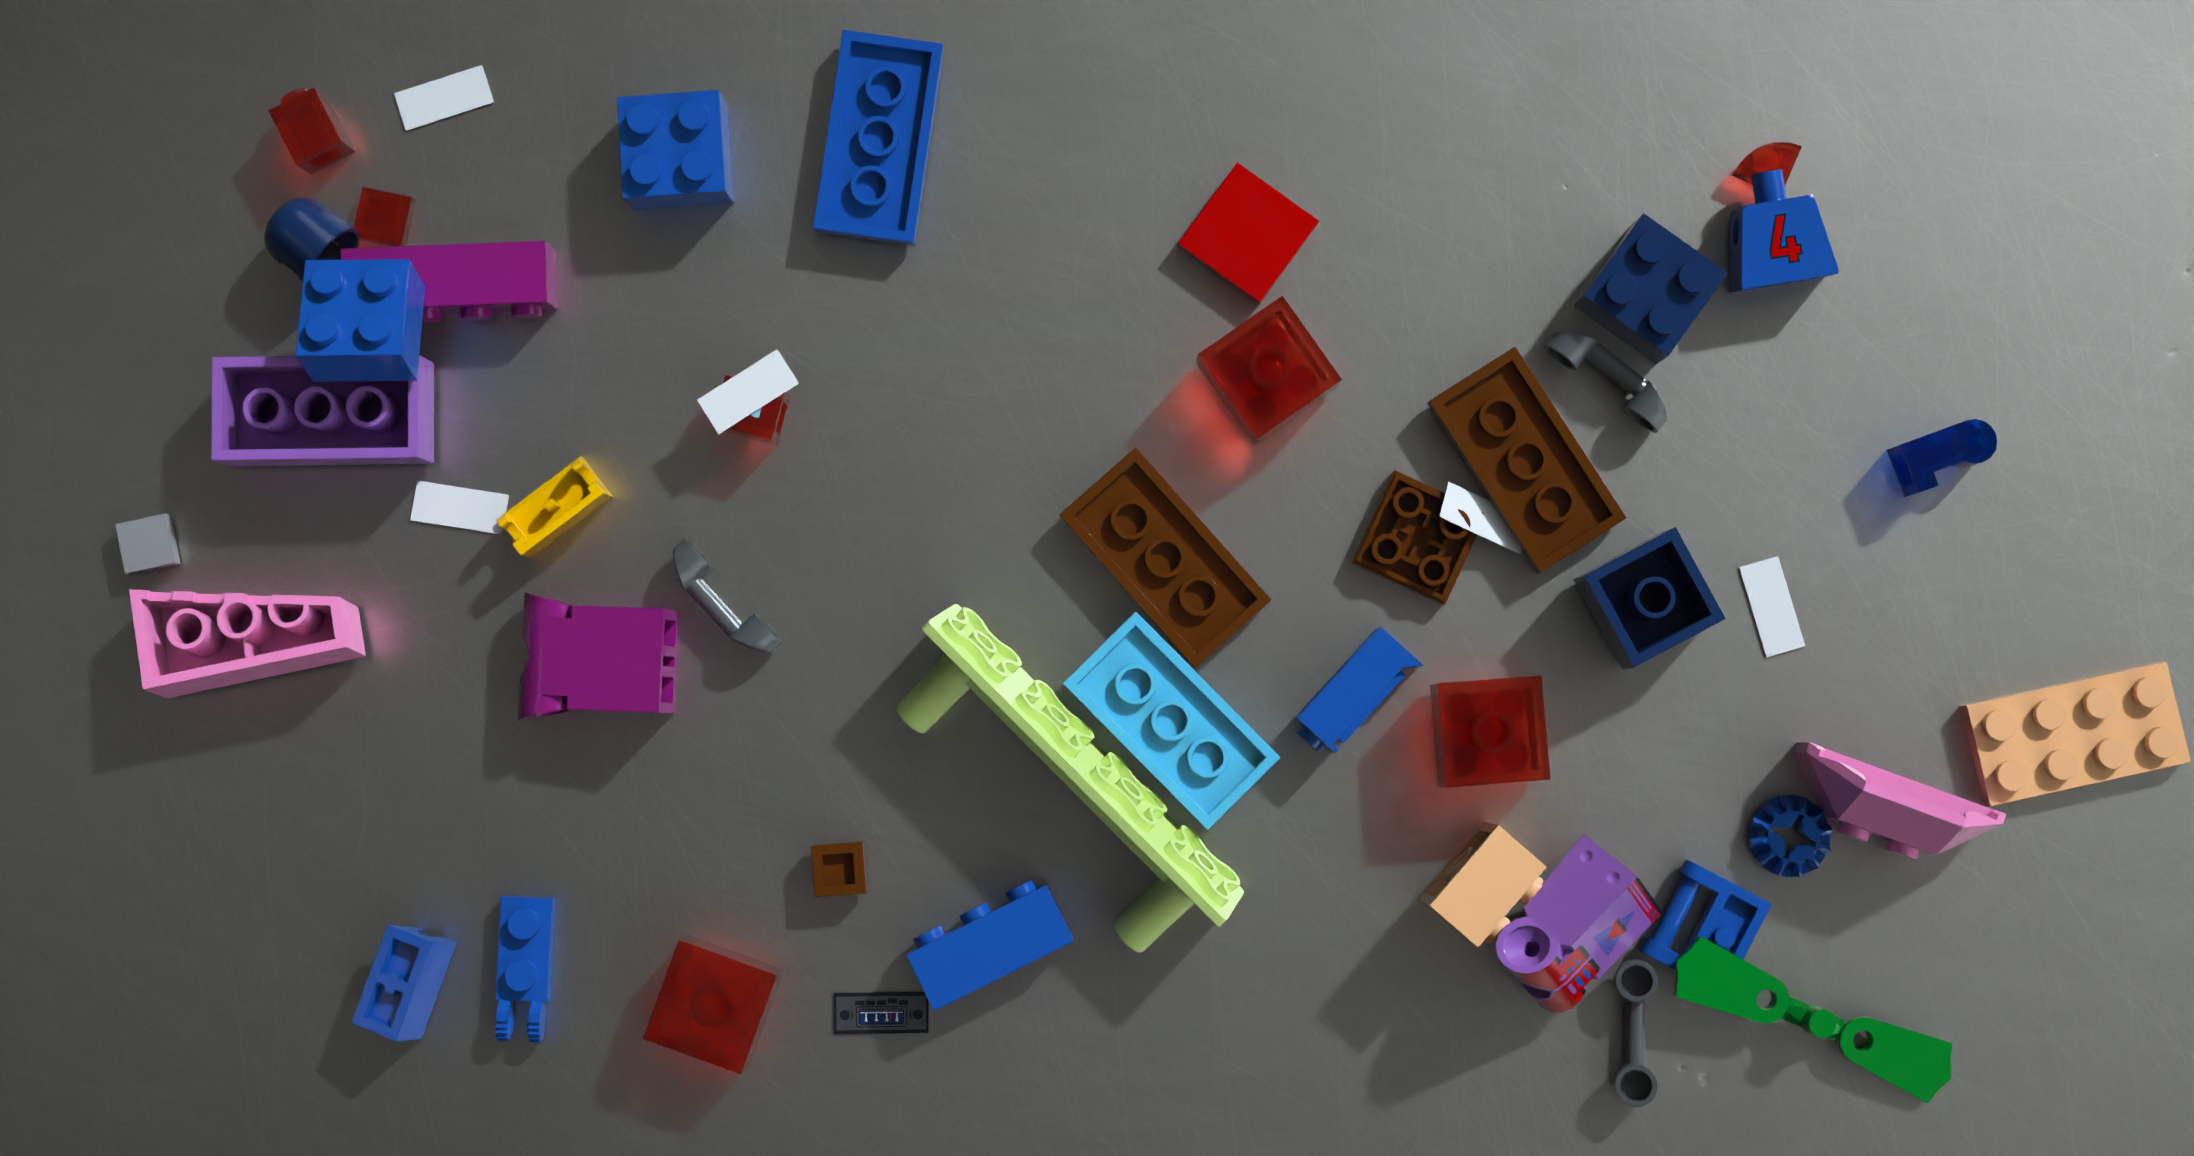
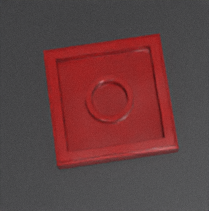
[1177,162,1319,305]

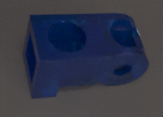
[1887,419,1997,497]

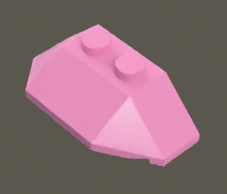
[1793,742,2006,860]

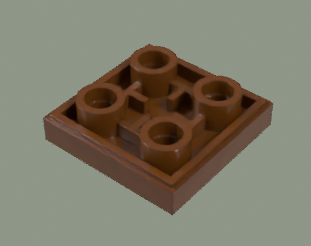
[1351,470,1484,606]

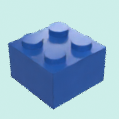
[617,90,734,210]
[295,259,425,382]

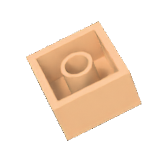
[1418,822,1547,947]

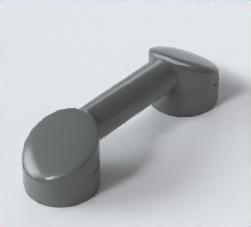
[1544,332,1667,433]
[673,538,782,653]
[1614,959,1658,1107]

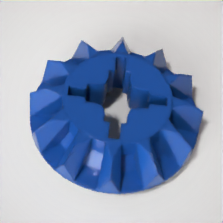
[1748,795,1833,877]

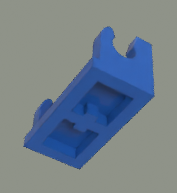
[351,924,457,1041]

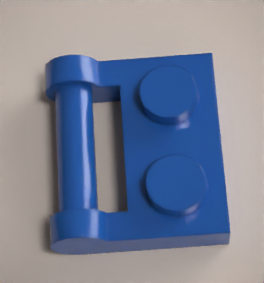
[1638,859,1772,970]

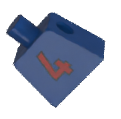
[1729,169,1839,293]

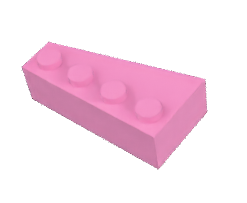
[129,589,366,698]

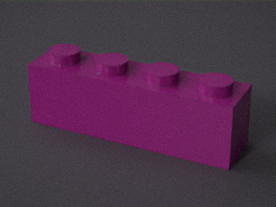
[341,241,557,323]

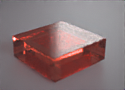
[354,187,416,247]

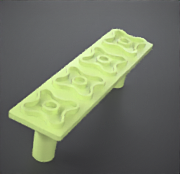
[896,604,1244,953]

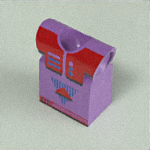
[1495,834,1663,1013]

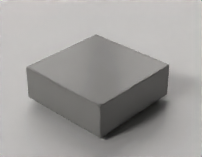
[115,513,181,575]

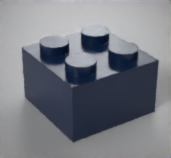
[1574,213,1728,364]
[1573,527,1726,669]

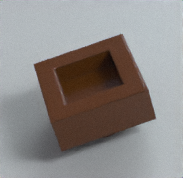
[811,841,868,897]

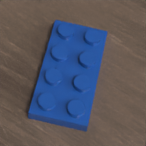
[813,30,944,246]

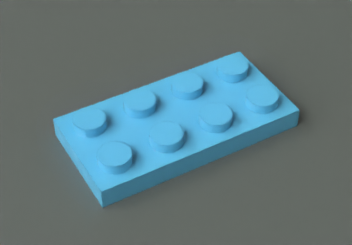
[1063,612,1281,830]

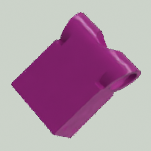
[518,592,679,720]

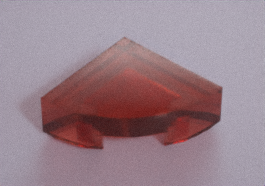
[1731,142,1802,186]

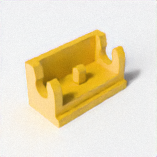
[496,456,613,558]

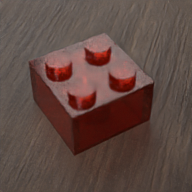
[1196,295,1342,445]
[1430,675,1551,788]
[643,935,784,1075]

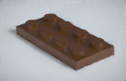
[1427,347,1627,574]
[1059,447,1272,668]

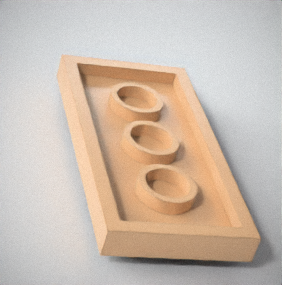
[1960,662,2191,806]

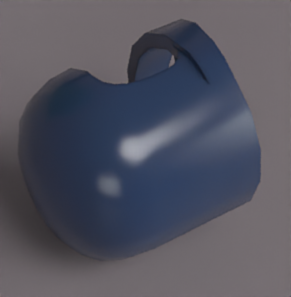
[264,197,359,284]

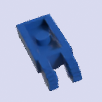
[495,895,556,1043]

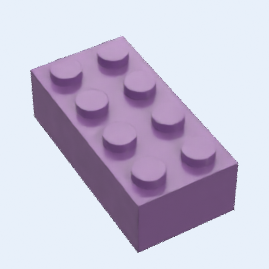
[211,355,434,467]

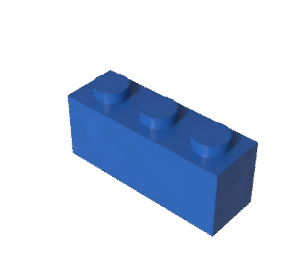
[906,879,1074,1011]

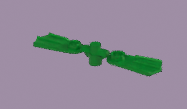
[1674,936,1952,1103]

